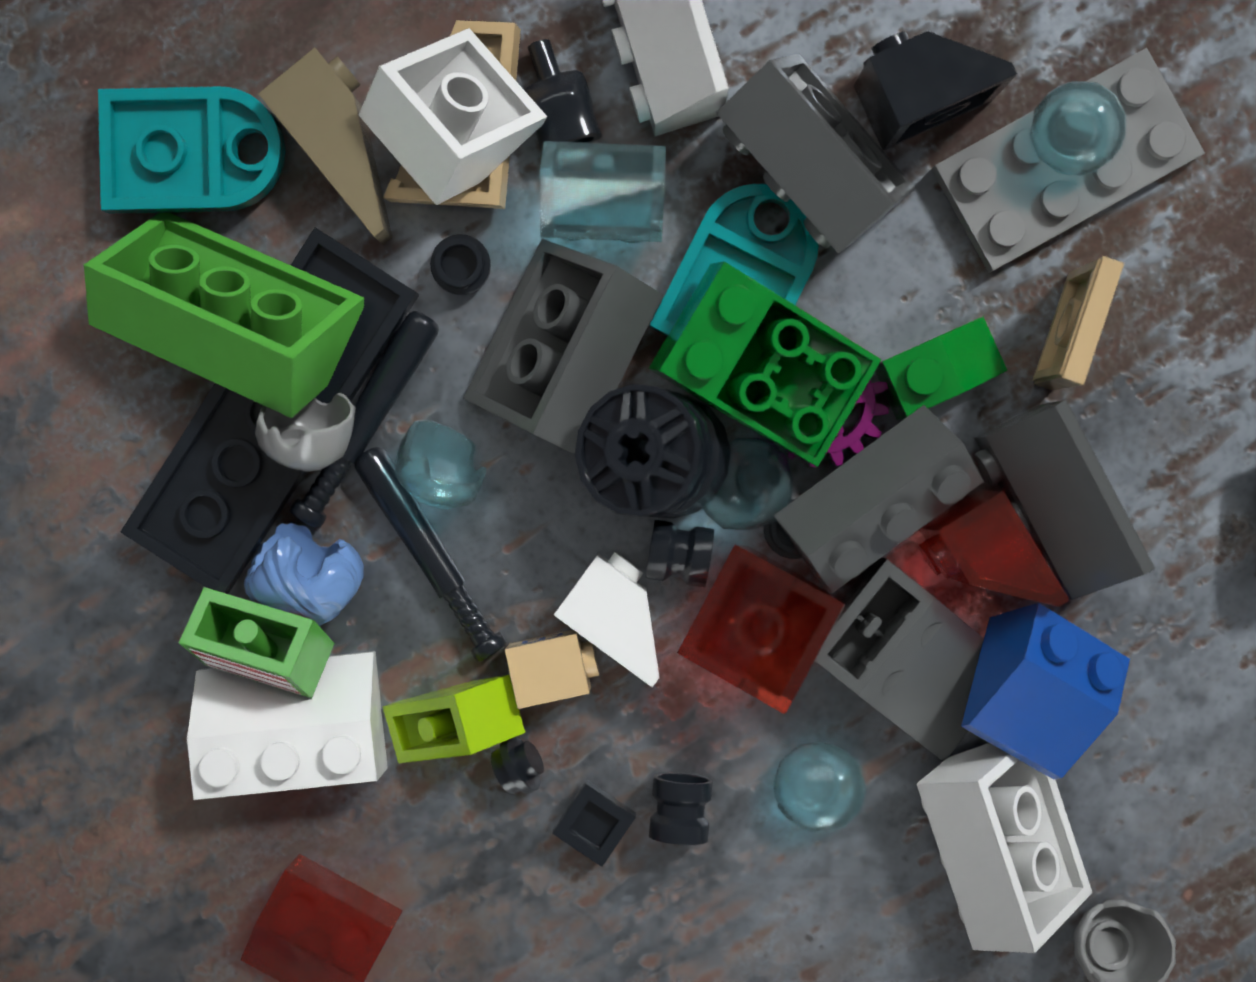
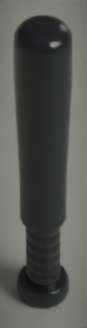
[290,311,439,528]
[354,447,507,662]

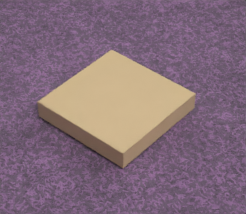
[1033,256,1124,391]

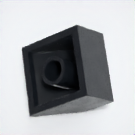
[854,31,1017,151]

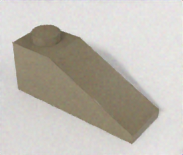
[258,48,392,245]

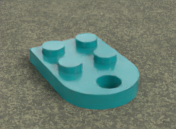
[98,86,285,214]
[649,184,819,336]

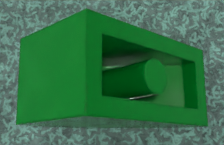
[875,316,1008,420]

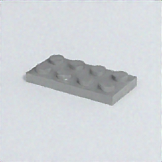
[931,48,1205,273]

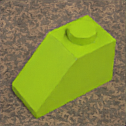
[382,675,525,763]

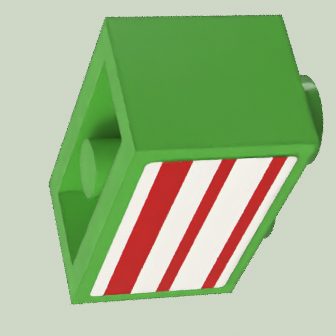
[179,587,335,699]

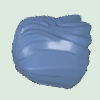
[244,522,364,626]

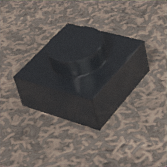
[552,780,636,867]

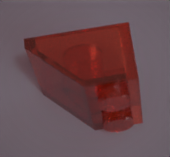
[918,490,1069,607]
[677,544,846,715]
[241,854,403,982]

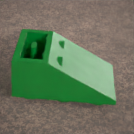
[648,261,882,467]

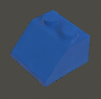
[961,603,1130,780]

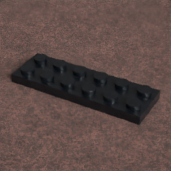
[120,227,419,594]

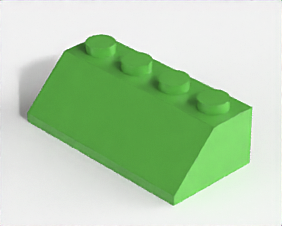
[84,213,364,418]

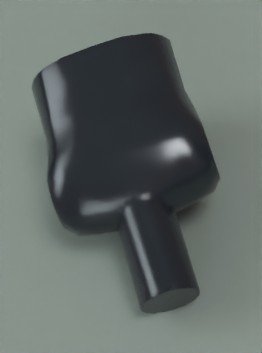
[523,39,602,157]

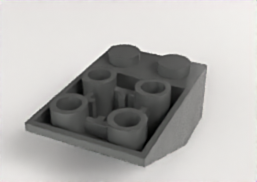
[803,557,984,761]

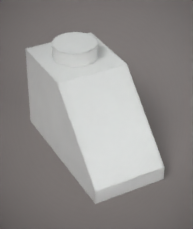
[554,552,660,687]

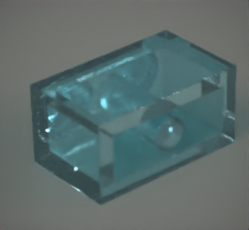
[539,141,666,243]

